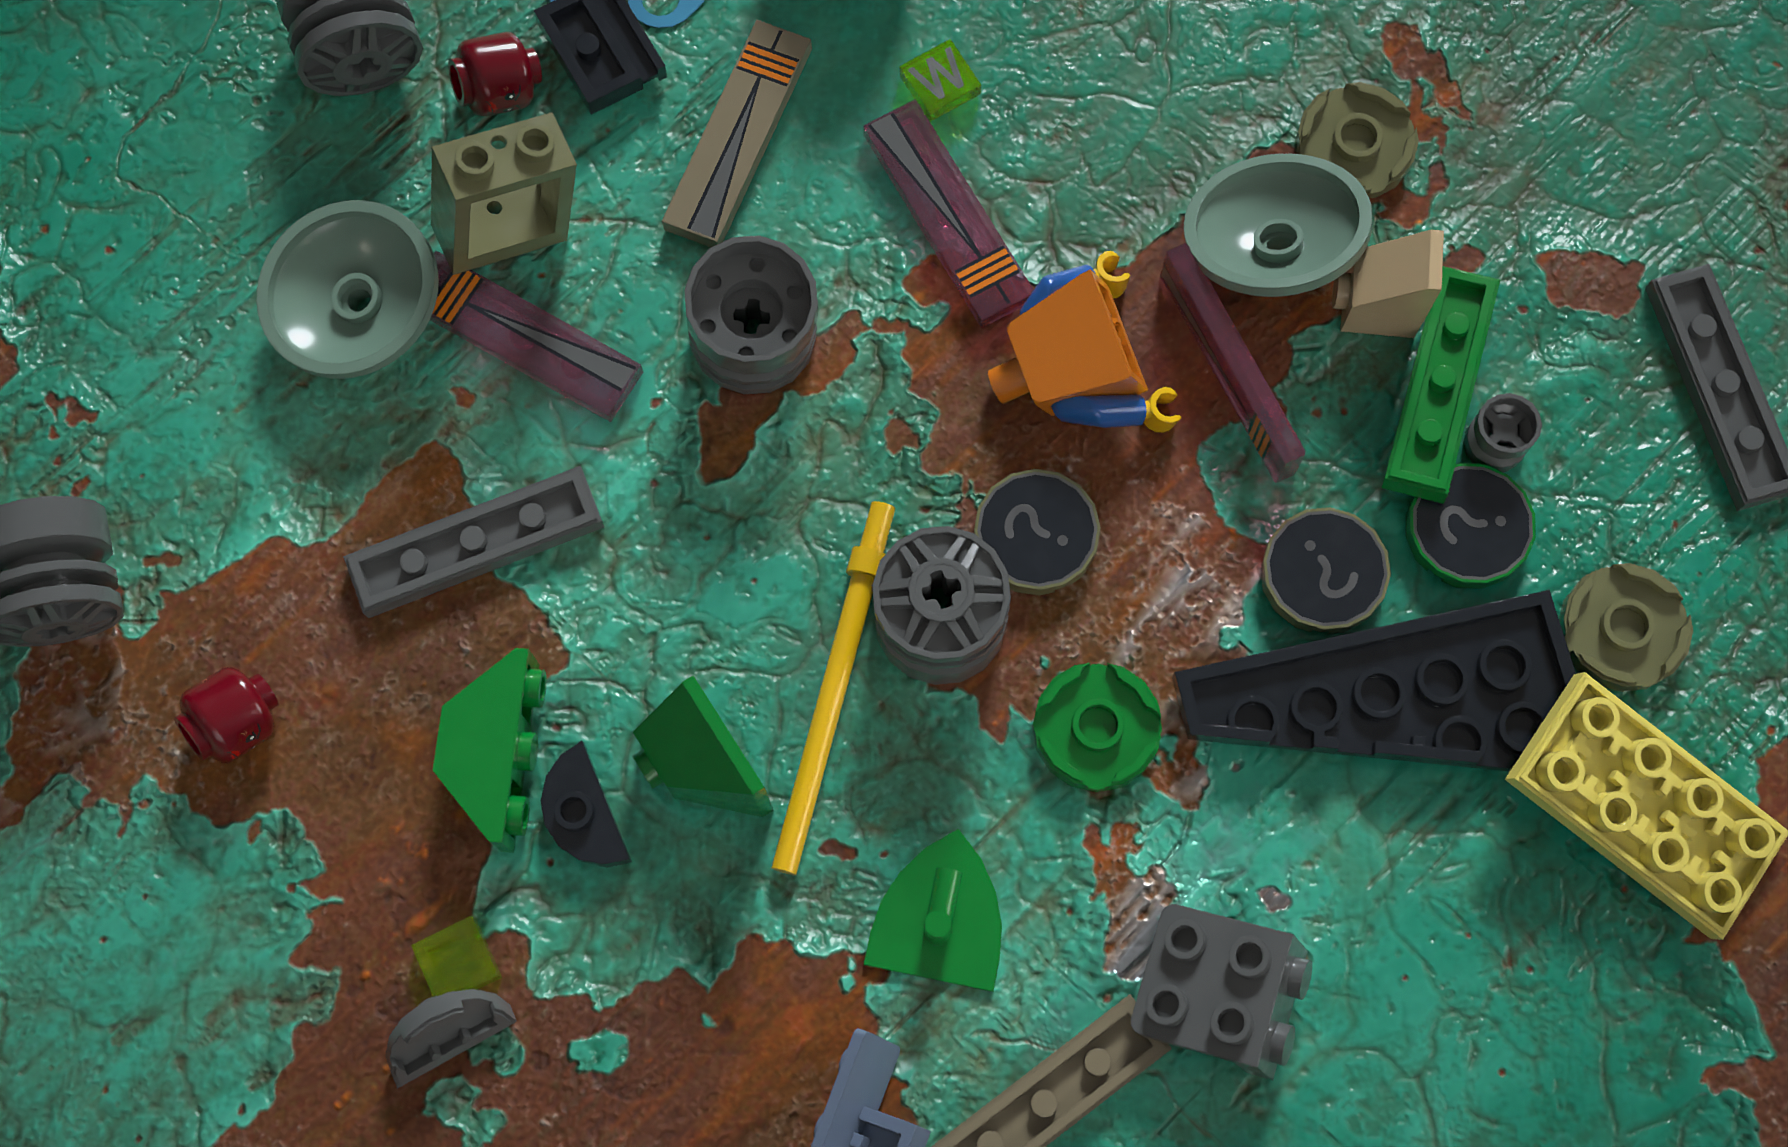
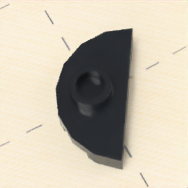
[540,741,632,868]

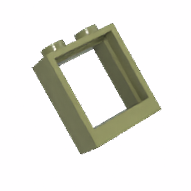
[431,112,577,275]

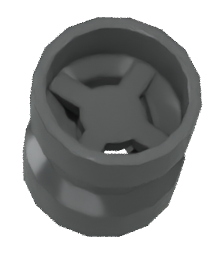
[1463,393,1542,472]

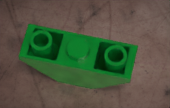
[433,648,547,853]

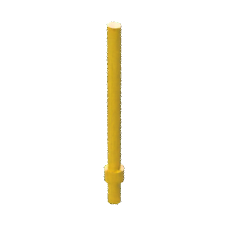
[771,501,896,875]

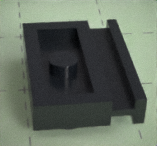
[534,0,667,115]

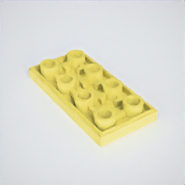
[1505,672,1788,940]

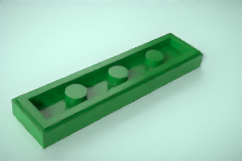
[1382,266,1501,504]

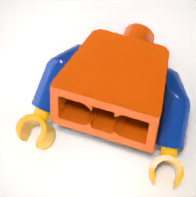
[988,251,1181,433]

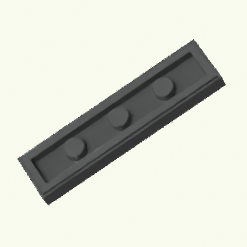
[1645,264,1788,511]
[343,466,605,619]

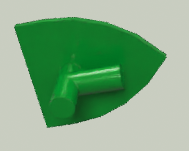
[864,829,1002,992]

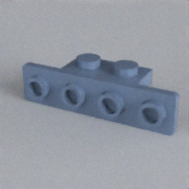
[811,1028,931,1147]

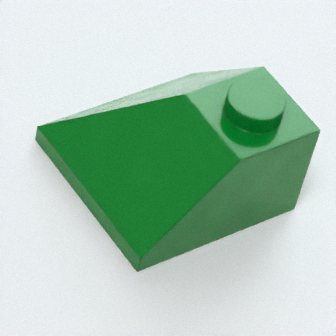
[632,676,774,817]

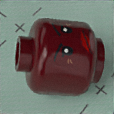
[448,32,542,116]
[174,667,279,764]

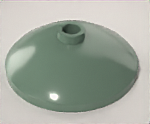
[1184,154,1373,297]
[256,200,439,379]

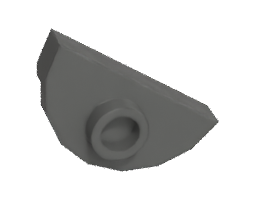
[385,989,517,1088]

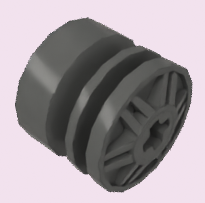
[275,0,423,96]
[684,235,818,394]
[0,496,124,647]
[872,526,1011,685]

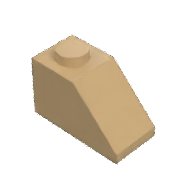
[1332,230,1444,338]

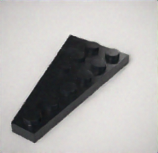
[1172,590,1576,771]

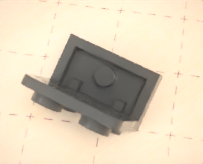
[1131,904,1312,1080]

